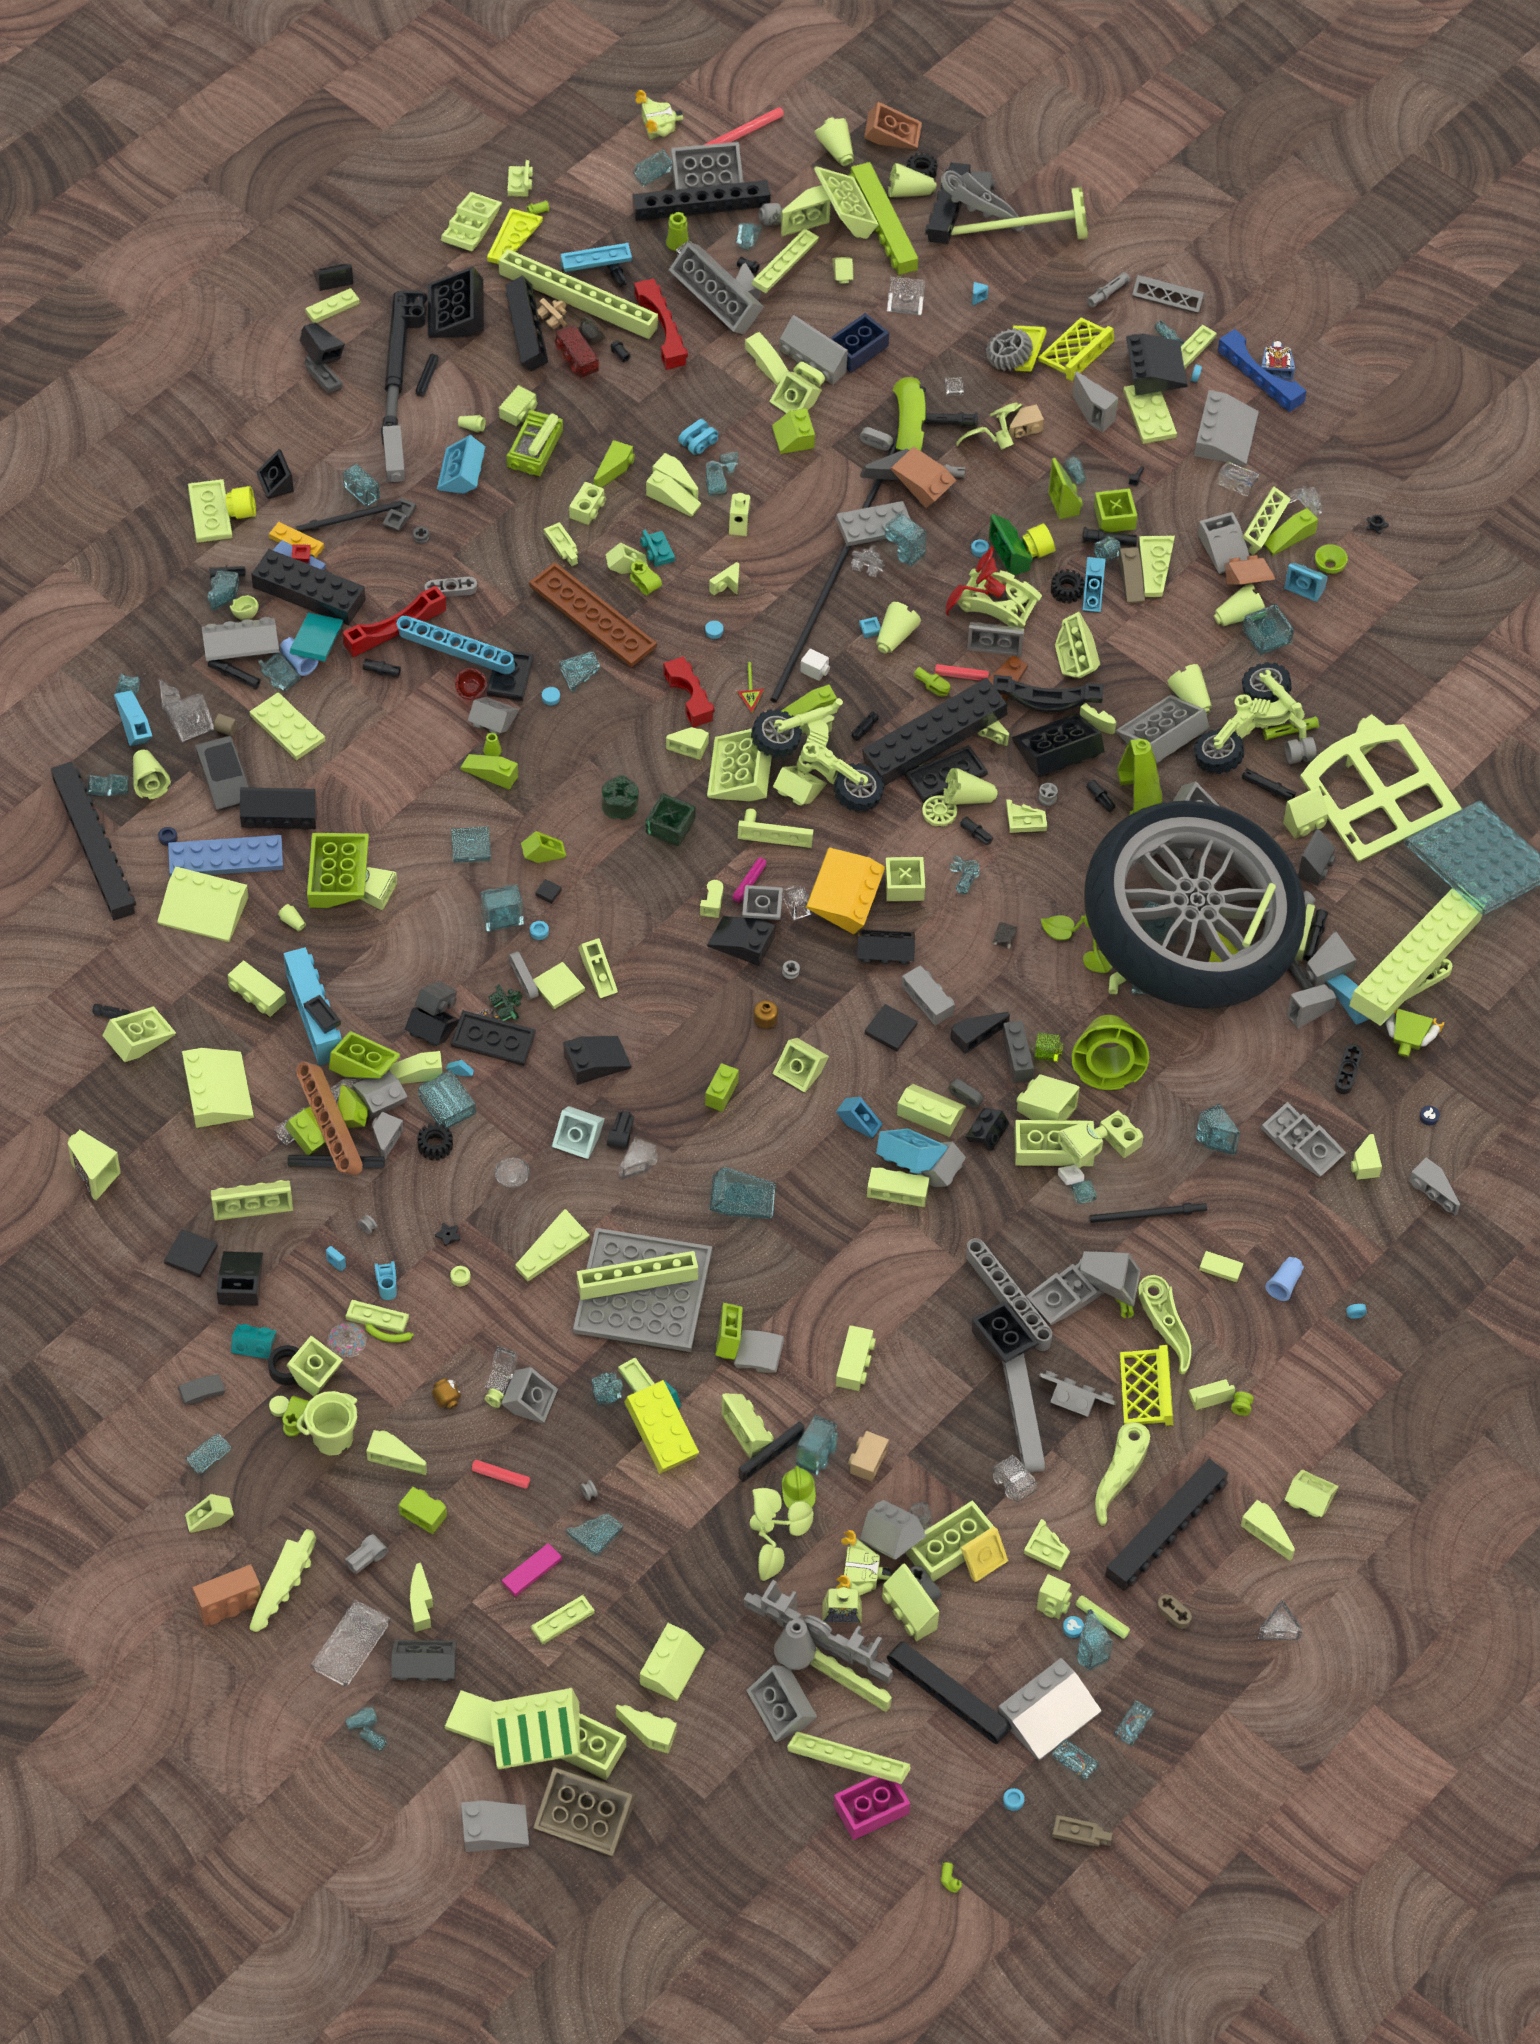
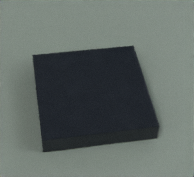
[865,1004,918,1052]
[164,1229,218,1277]

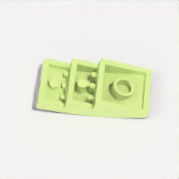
[441,192,502,251]

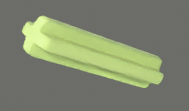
[528,413,558,456]
[1076,1596,1130,1638]

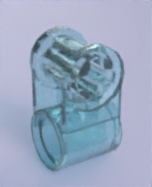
[706,461,727,496]
[115,673,141,697]

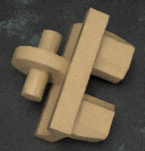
[537,298,567,330]

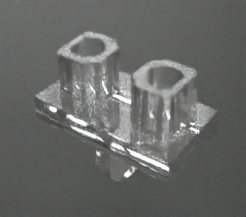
[851,546,885,578]

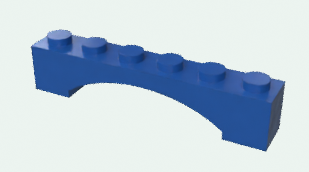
[1218,329,1306,412]

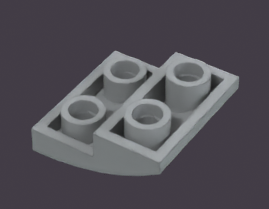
[734,1330,785,1373]

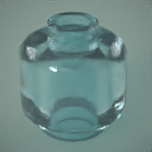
[1094,536,1121,563]

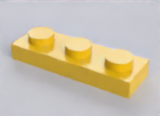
[269,522,324,558]

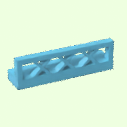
[560,243,632,272]

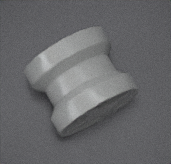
[1038,783,1058,807]

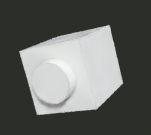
[800,649,830,681]

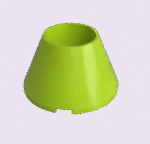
[1072,1015,1149,1090]

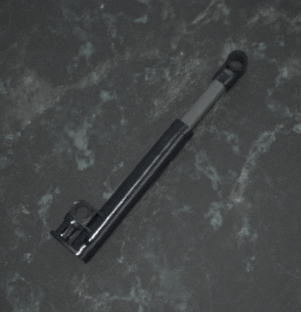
[381,291,428,446]

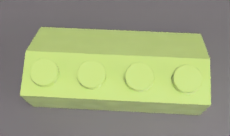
[211,1180,293,1221]

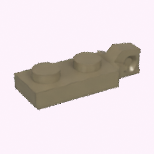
[1052,1815,1113,1847]

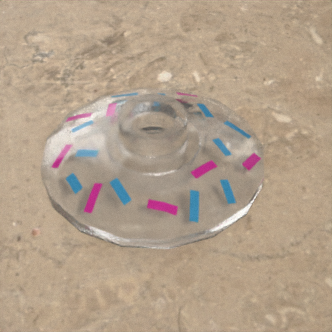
[327,1322,367,1358]

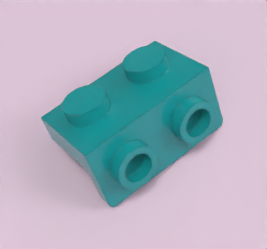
[231,1324,277,1359]

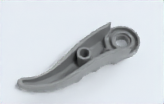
[941,171,1024,232]

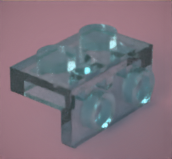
[259,651,301,692]

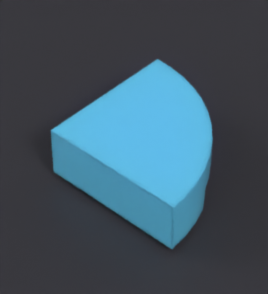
[446,1060,474,1077]

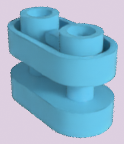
[678,419,718,455]

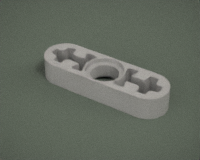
[425,577,477,597]
[508,951,539,1000]

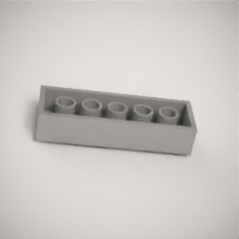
[669,242,764,335]

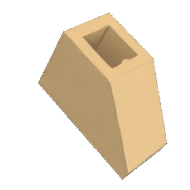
[1009,404,1044,439]

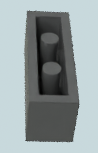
[1002,1021,1034,1083]

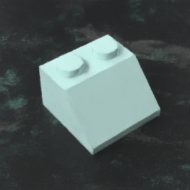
[552,1106,605,1159]

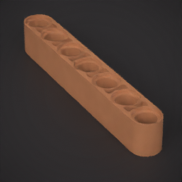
[296,1062,363,1176]

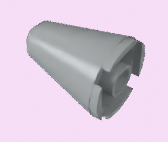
[774,1619,816,1670]

